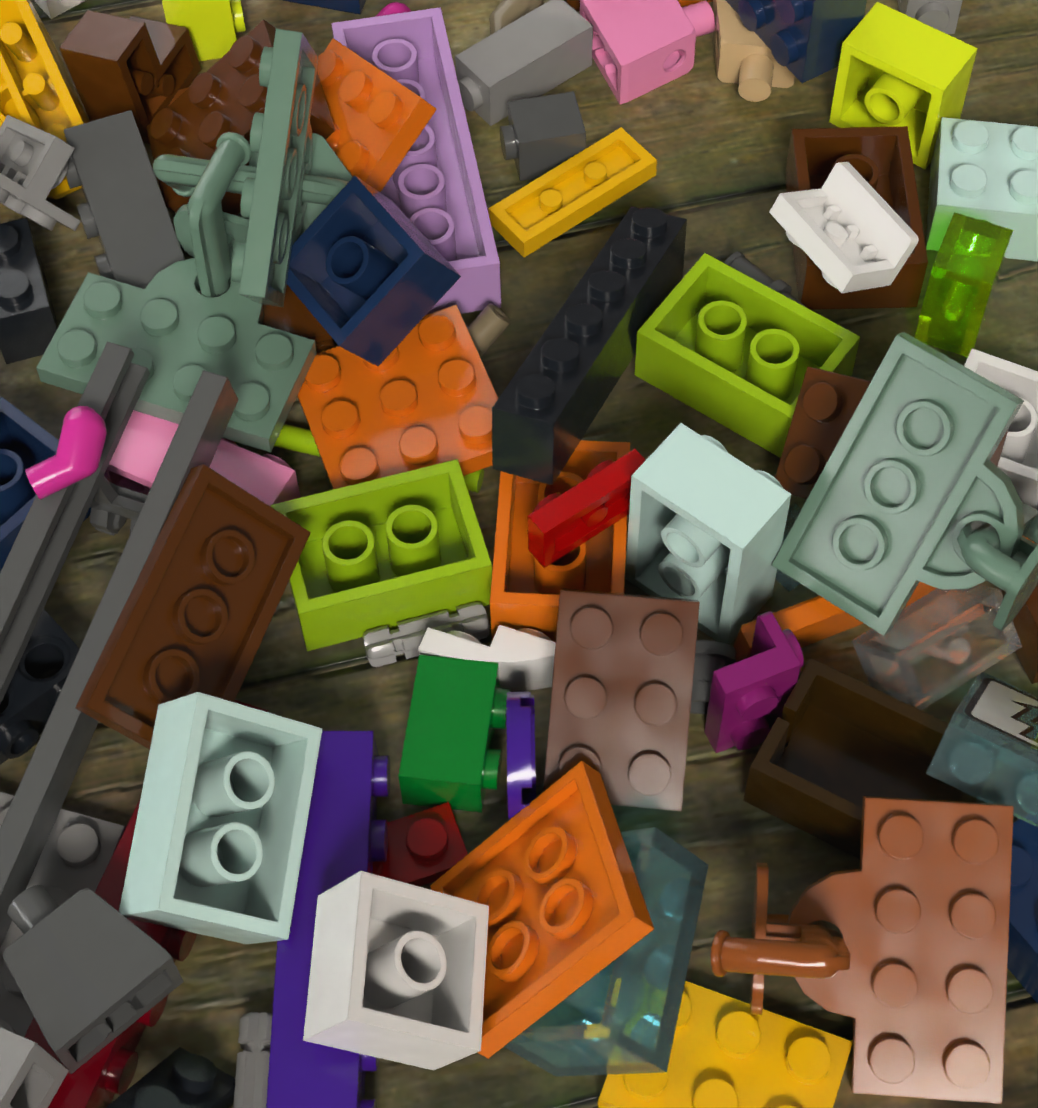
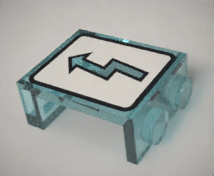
[926,671,1038,827]

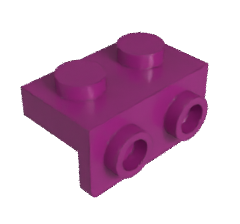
[704,611,804,754]

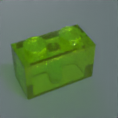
[914,212,1013,357]

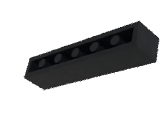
[492,206,687,485]

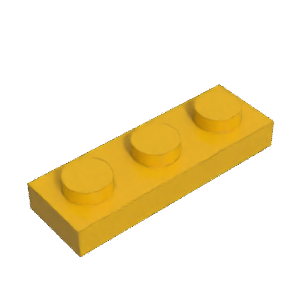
[488,127,657,258]

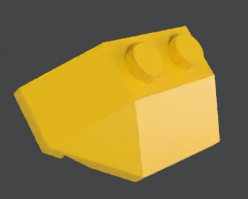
[0,0,90,199]

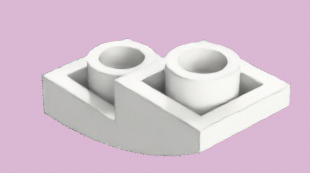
[418,625,556,692]

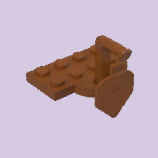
[710,796,1014,1104]

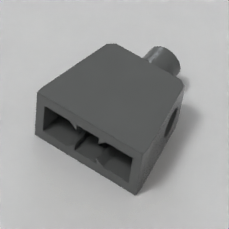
[2,885,184,1074]

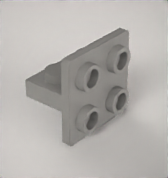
[0,115,81,231]

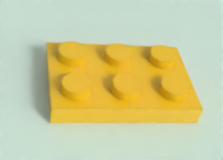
[598,967,853,1108]

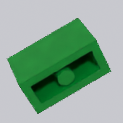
[398,655,511,813]

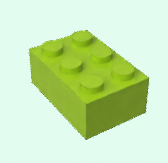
[635,253,860,458]
[270,459,492,651]

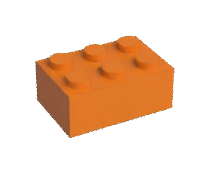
[490,440,630,642]

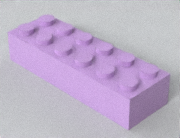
[331,7,501,315]

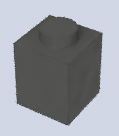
[500,91,586,181]

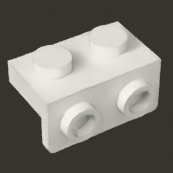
[769,162,919,293]

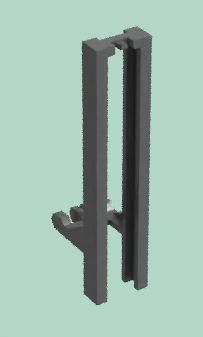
[0,341,239,947]

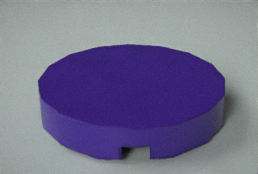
[506,692,536,821]

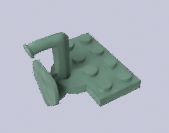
[153,28,353,307]
[36,132,316,453]
[771,332,1038,636]

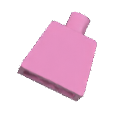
[580,0,715,105]

